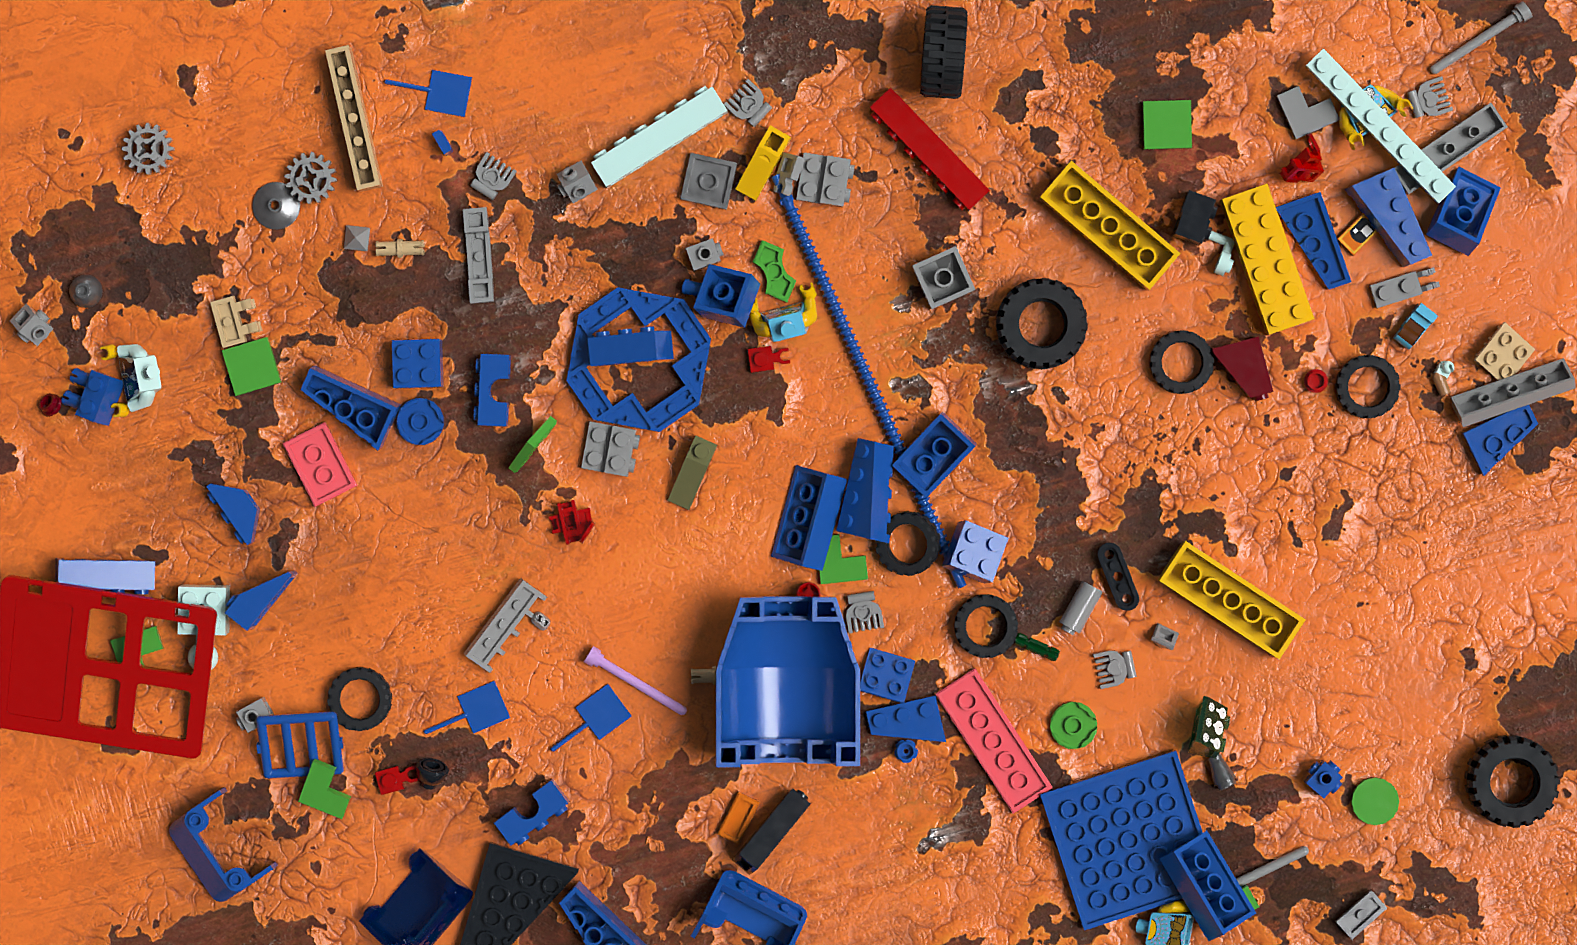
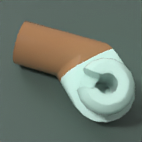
[1432,361,1454,396]

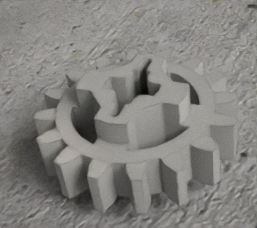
[122,123,175,175]
[285,152,337,204]

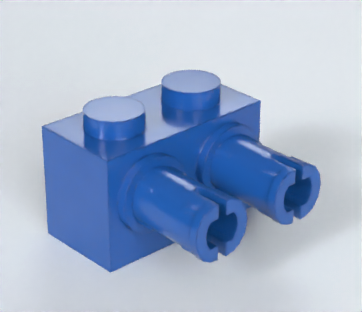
[62,368,124,426]

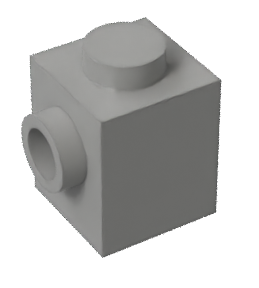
[686,238,724,272]
[236,697,274,733]

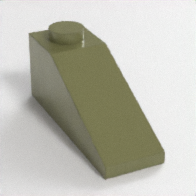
[667,435,718,510]

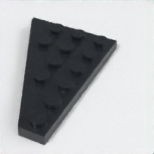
[460,842,579,945]

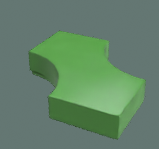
[753,240,796,302]

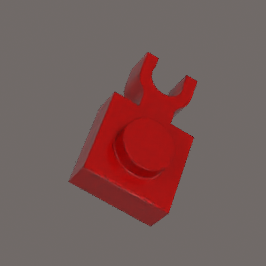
[748,346,790,373]
[375,765,419,795]

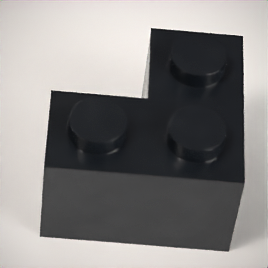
[1171,190,1218,246]

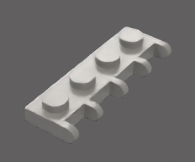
[464,578,547,673]

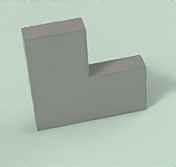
[1276,86,1339,140]

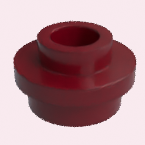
[39,393,62,417]

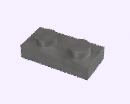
[1335,889,1387,939]

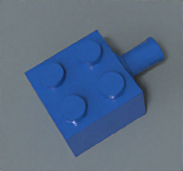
[682,264,760,328]

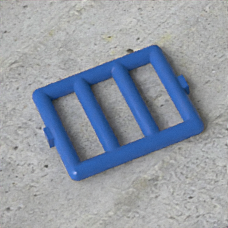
[256,712,344,779]

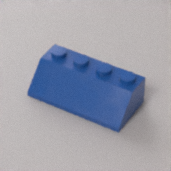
[771,465,847,571]
[1160,831,1256,942]

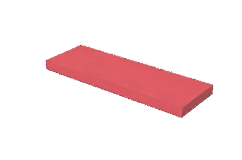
[936,668,1053,814]

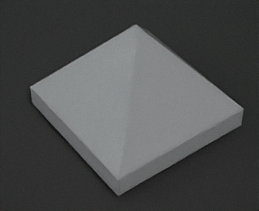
[344,225,370,251]
[1151,623,1179,650]

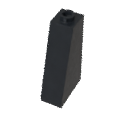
[732,789,810,875]

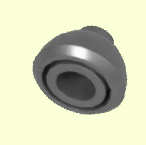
[69,275,103,308]

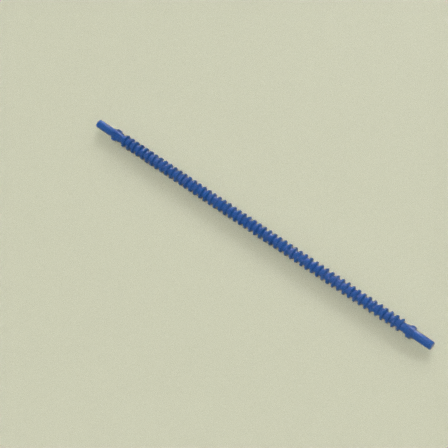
[771,174,966,589]

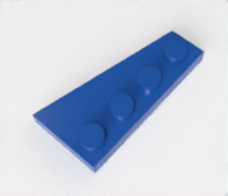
[1276,192,1352,290]

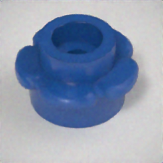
[894,740,918,763]

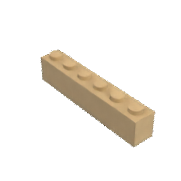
[325,45,383,192]

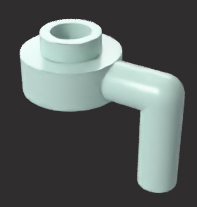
[1209,231,1235,276]

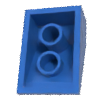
[1426,167,1501,256]
[892,412,977,498]
[225,571,298,631]

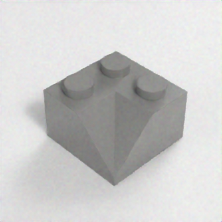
[912,246,975,310]

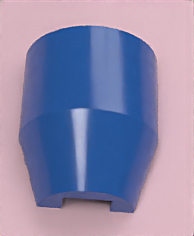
[715,596,860,767]

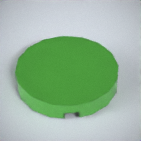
[1050,702,1097,749]
[1351,777,1399,825]

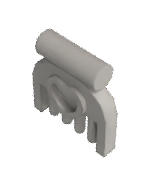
[1407,76,1453,118]
[724,79,772,127]
[471,152,517,200]
[846,591,884,633]
[1093,650,1137,689]

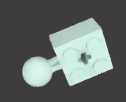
[178,584,230,670]

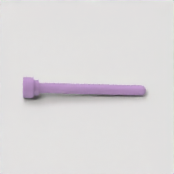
[584,646,687,715]

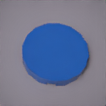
[397,398,444,445]

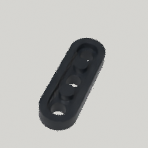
[1097,542,1139,611]

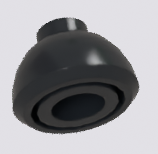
[416,758,449,790]

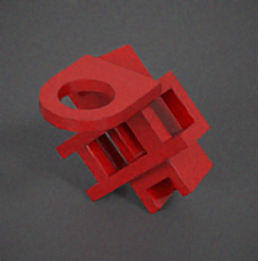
[1279,133,1324,183]
[549,500,595,545]

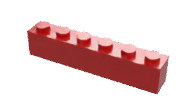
[870,87,990,212]

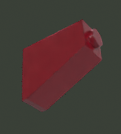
[1211,336,1274,401]

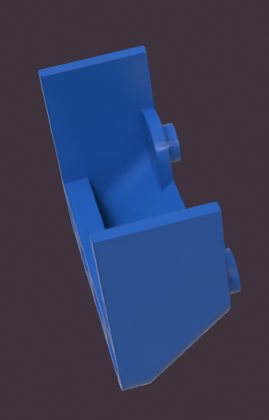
[169,787,278,902]
[691,870,807,945]

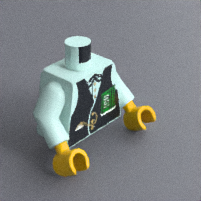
[100,344,161,417]

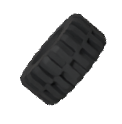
[920,5,968,99]
[996,278,1088,369]
[1464,735,1560,828]

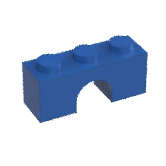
[474,354,511,427]
[494,779,570,846]

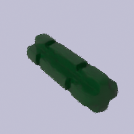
[1014,633,1060,661]

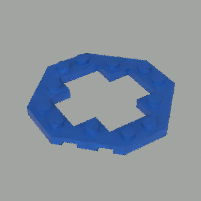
[566,287,711,432]

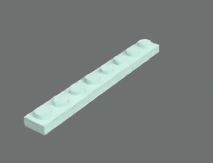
[1305,48,1456,204]

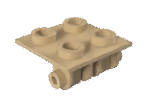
[1474,322,1535,381]

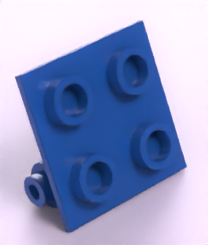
[860,647,915,704]

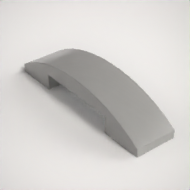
[463,207,494,304]

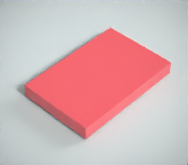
[283,422,358,507]

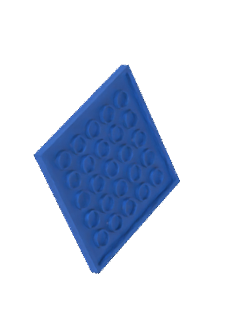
[1040,750,1203,930]

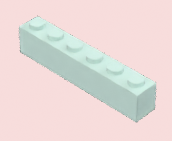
[591,86,728,188]

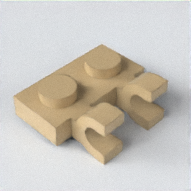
[210,296,263,348]

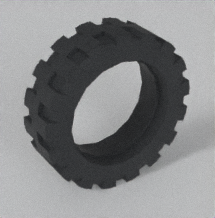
[1149,330,1214,394]
[1335,355,1401,418]
[875,511,941,576]
[954,594,1018,658]
[327,667,392,731]

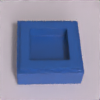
[432,130,453,156]

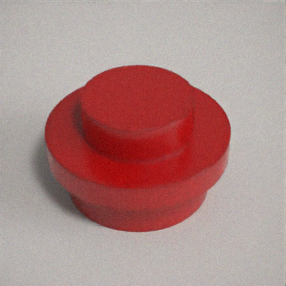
[1304,369,1328,393]

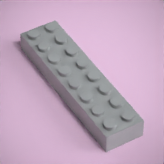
[1395,103,1508,195]
[1451,358,1576,427]

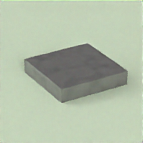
[680,153,737,210]

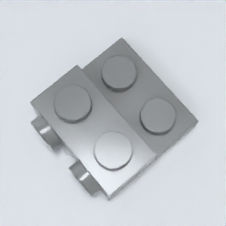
[796,153,855,207]
[581,422,640,477]

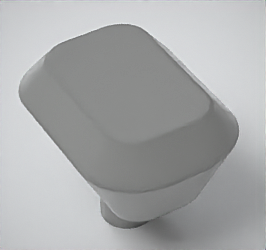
[531,612,550,631]

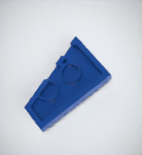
[1462,405,1538,476]
[866,695,946,742]

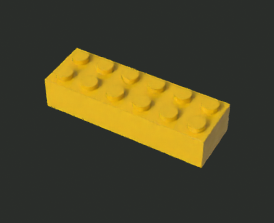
[1039,161,1181,291]
[1220,184,1314,336]
[1157,540,1306,660]

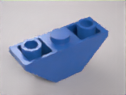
[206,484,260,545]

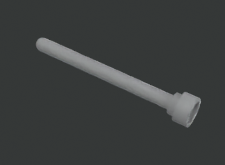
[1430,1,1533,74]
[1236,846,1309,887]

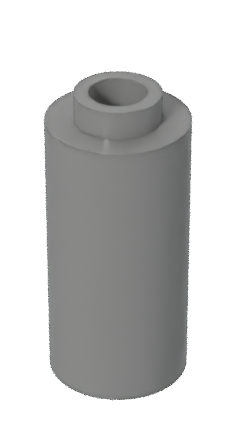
[1059,581,1103,635]

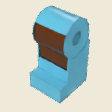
[1393,303,1438,350]

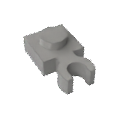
[773,152,805,196]

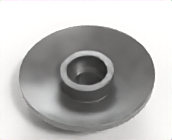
[253,182,300,230]

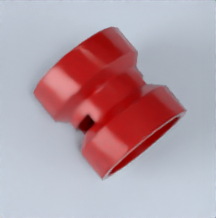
[797,582,821,596]

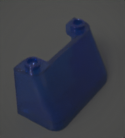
[359,848,473,945]

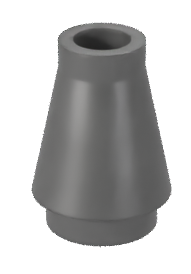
[1208,754,1236,791]

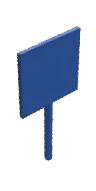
[384,70,472,117]
[424,681,510,734]
[551,684,632,752]

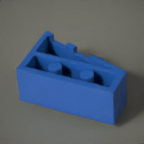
[588,326,674,366]

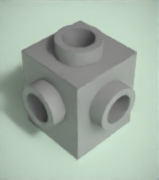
[557,160,598,203]
[10,304,53,346]

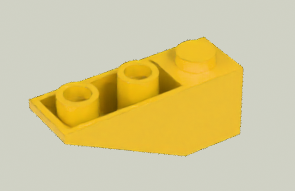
[735,125,791,201]

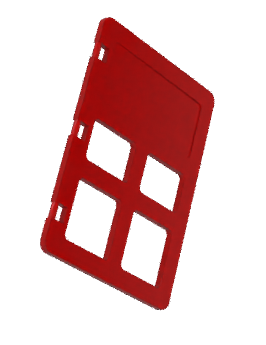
[0,575,217,759]

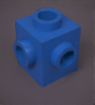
[1304,760,1343,799]

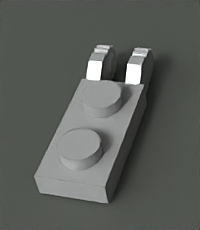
[1369,267,1440,308]

